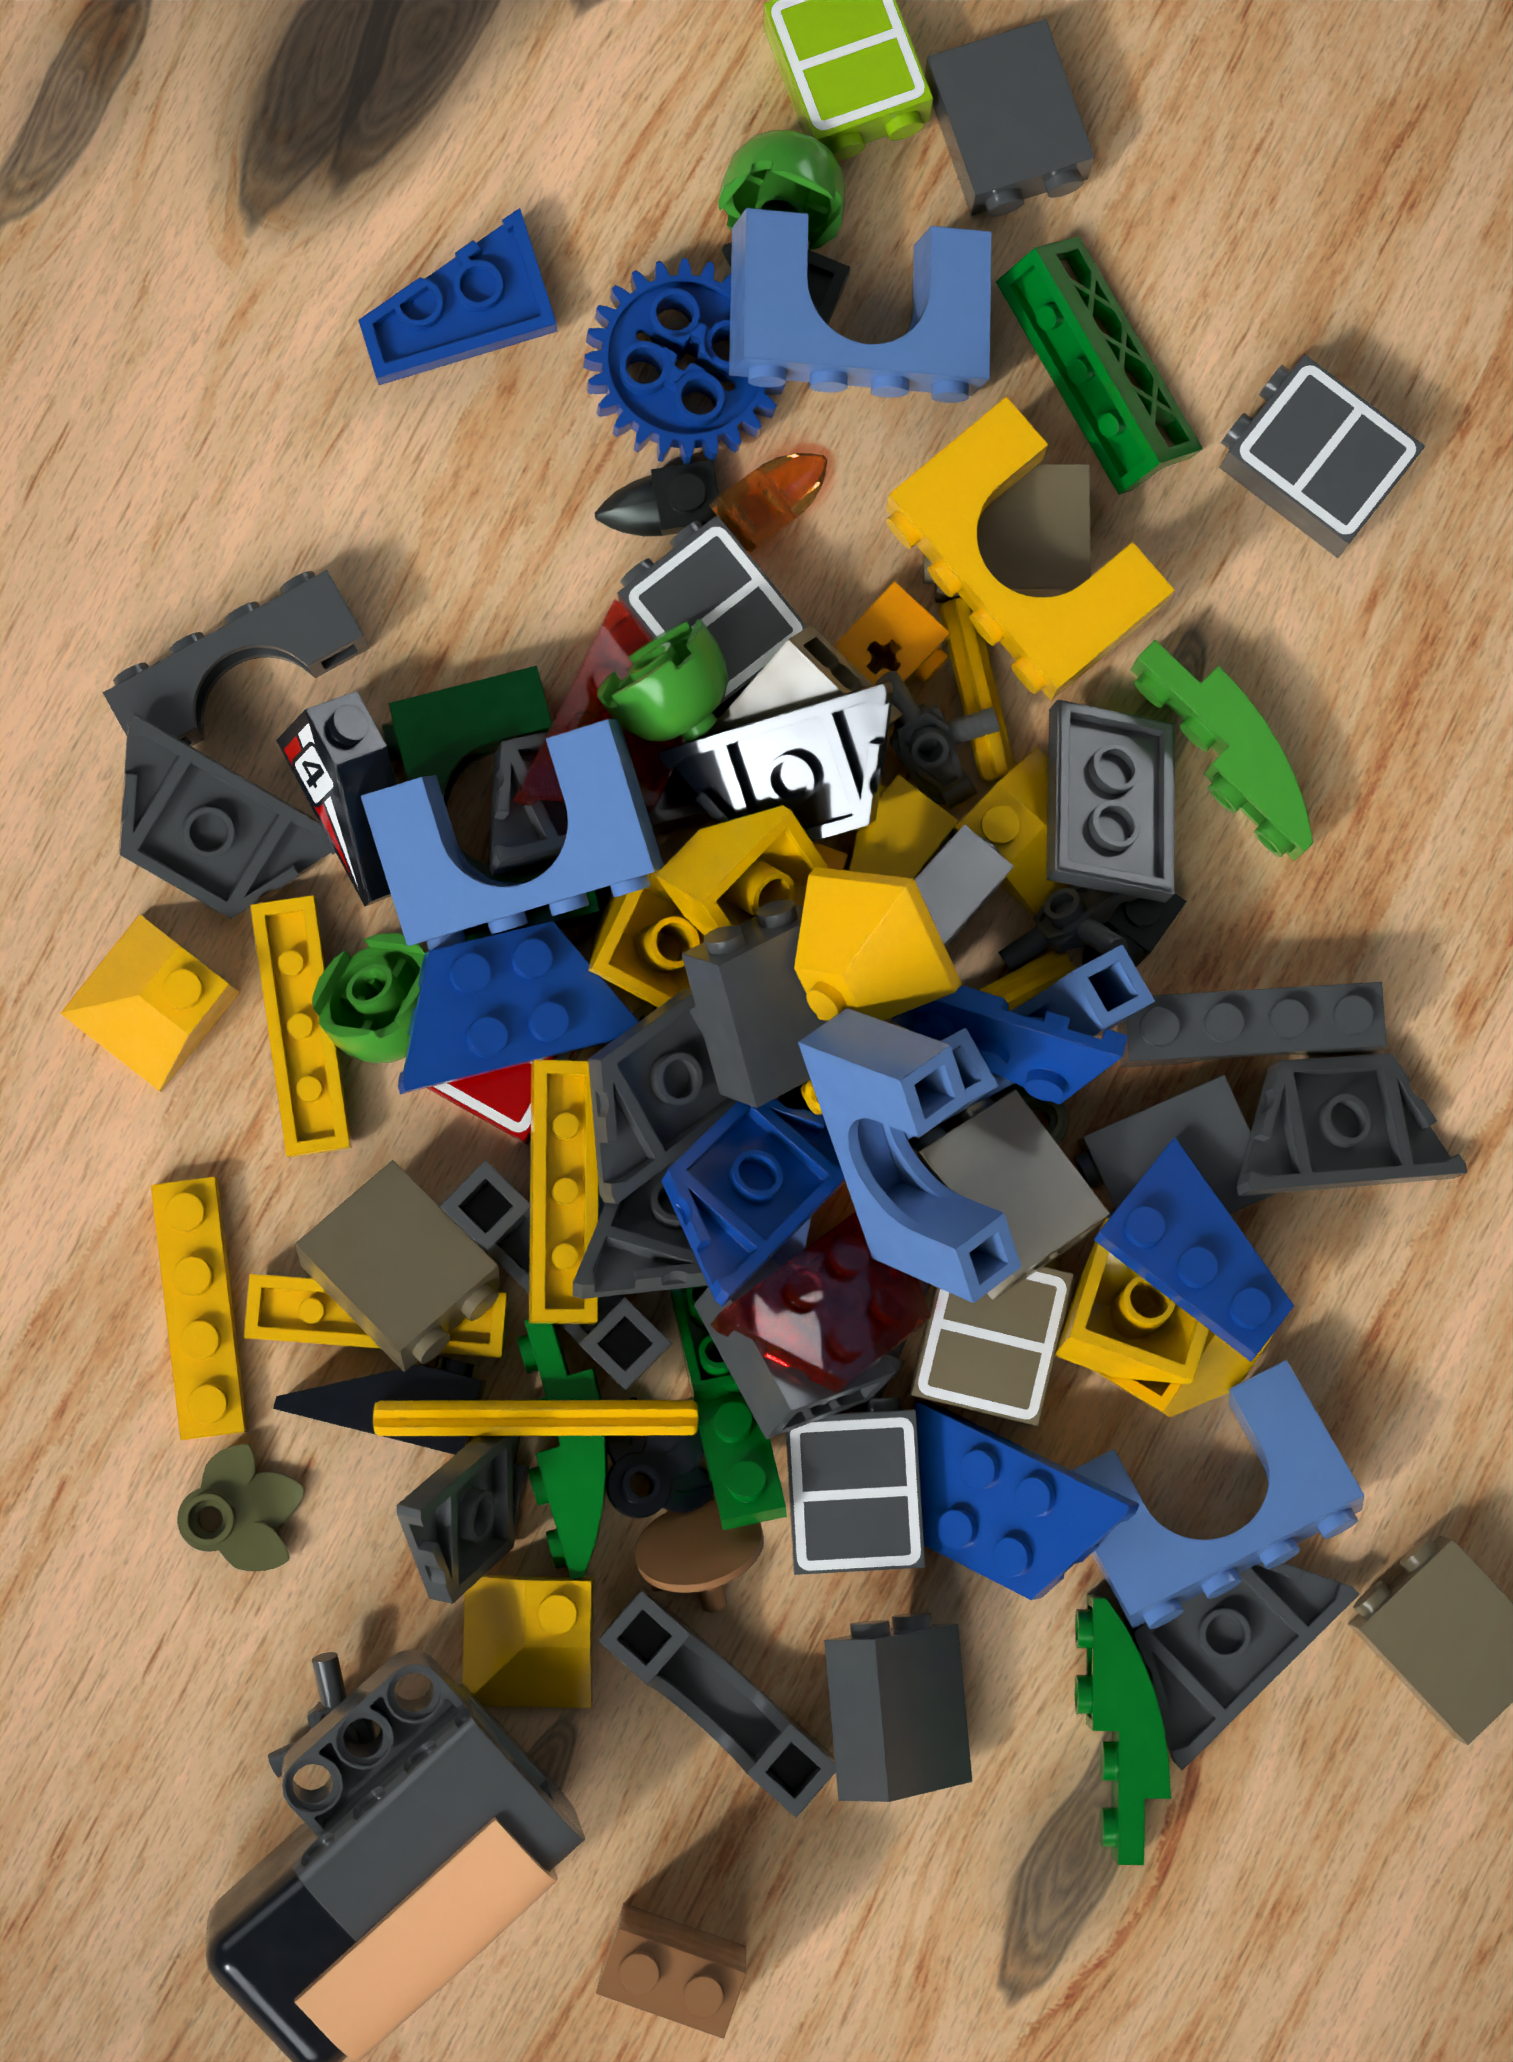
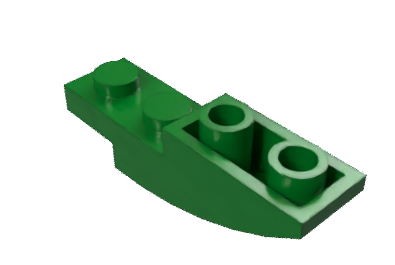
[670,1286,787,1530]
[517,1319,608,1580]
[1074,1594,1171,1866]

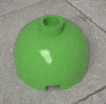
[718,130,845,250]
[597,619,728,742]
[312,933,425,1063]

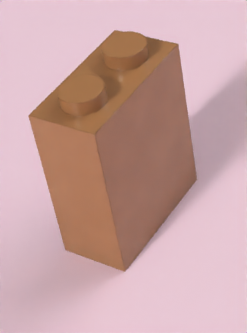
[596,1903,746,2039]

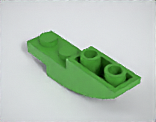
[1130,640,1313,861]

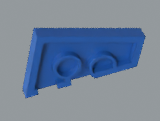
[358,208,558,385]
[1094,1137,1294,1362]

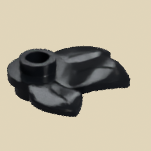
[606,1397,714,1519]

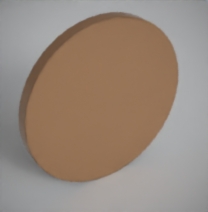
[634,1500,764,1613]

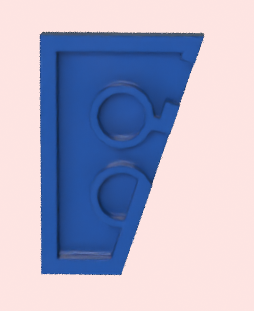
[892,985,1128,1105]

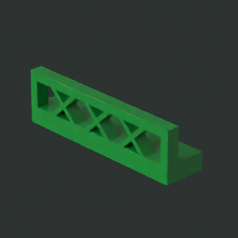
[996,236,1203,495]

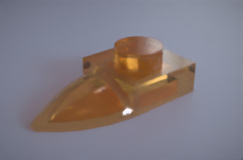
[709,453,828,555]

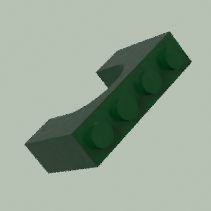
[382,666,601,941]

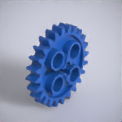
[583,258,785,464]

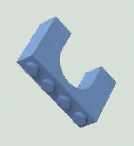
[729,208,992,403]
[361,718,664,950]
[904,944,1155,1141]
[798,1008,1021,1303]
[1071,1360,1364,1629]

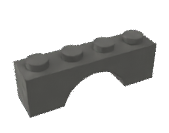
[103,570,370,746]
[1118,982,1387,1068]
[439,1160,673,1390]
[598,1586,836,1818]

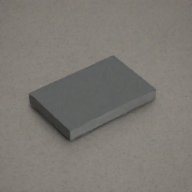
[1046,700,1175,903]

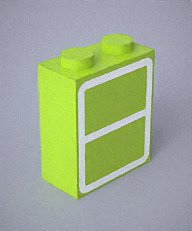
[763,0,933,161]

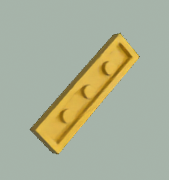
[250,895,352,1158]
[529,1060,598,1324]
[151,1177,248,1441]
[244,1274,508,1358]

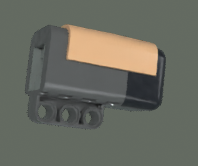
[206,1649,585,2062]

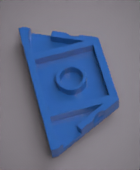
[398,921,639,1095]
[661,1099,846,1307]
[914,1400,1140,1600]

